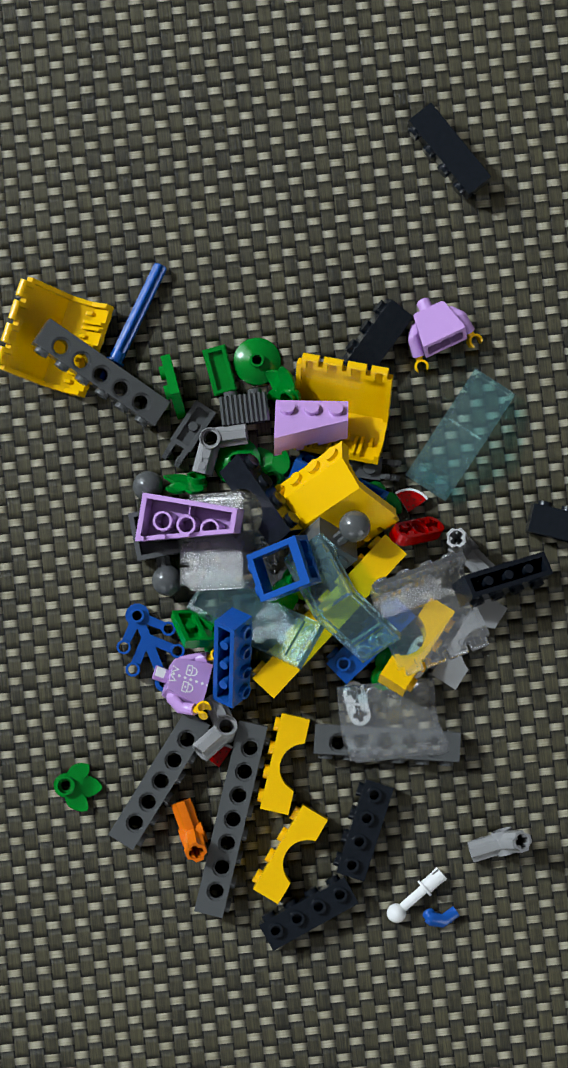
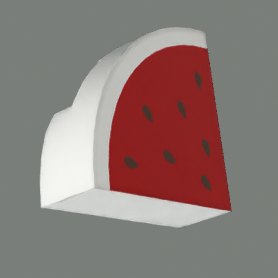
[395,488,428,512]
[209,744,233,767]

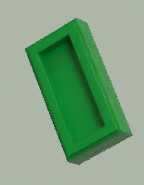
[202,344,238,397]

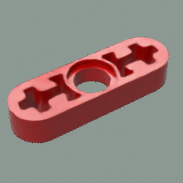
[389,517,444,546]

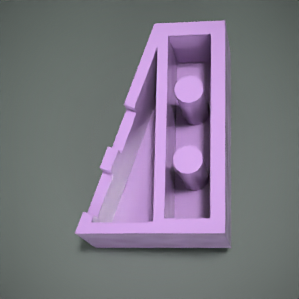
[274,400,348,456]

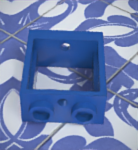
[246,535,322,602]

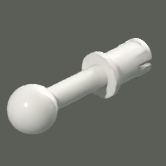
[387,867,447,923]

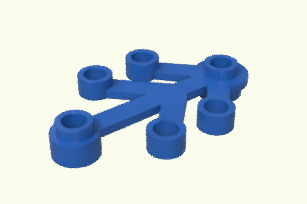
[116,604,185,692]

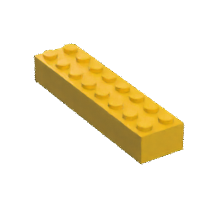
[252,534,407,698]

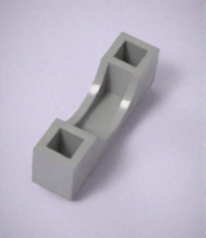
[429,599,508,690]

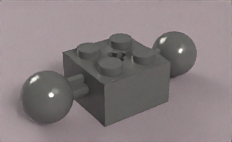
[128,471,187,596]
[276,511,371,586]

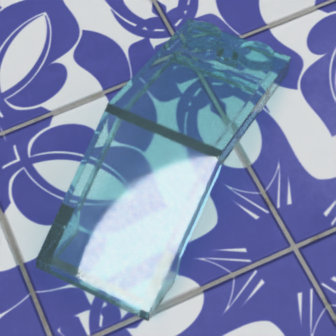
[406,368,515,501]
[284,533,401,663]
[186,566,325,670]

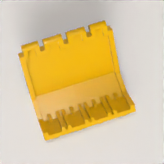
[0,277,114,398]
[294,352,394,465]
[275,441,399,549]

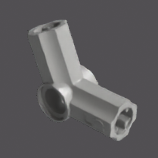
[192,423,249,476]
[446,528,495,573]
[192,694,238,762]
[467,827,532,862]

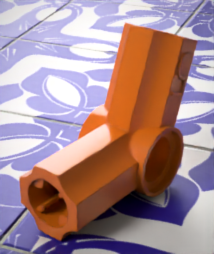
[171,797,208,862]

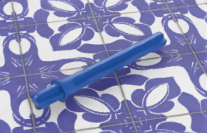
[100,263,167,380]

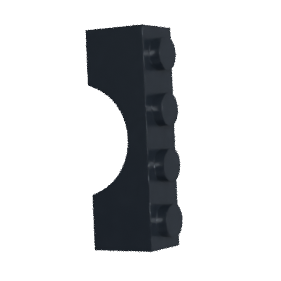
[219,453,304,546]

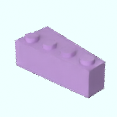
[135,493,245,542]

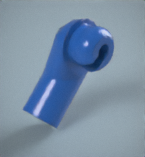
[423,906,460,928]

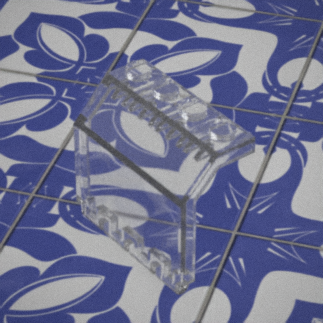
[180,491,279,591]
[370,551,490,676]
[337,678,449,763]

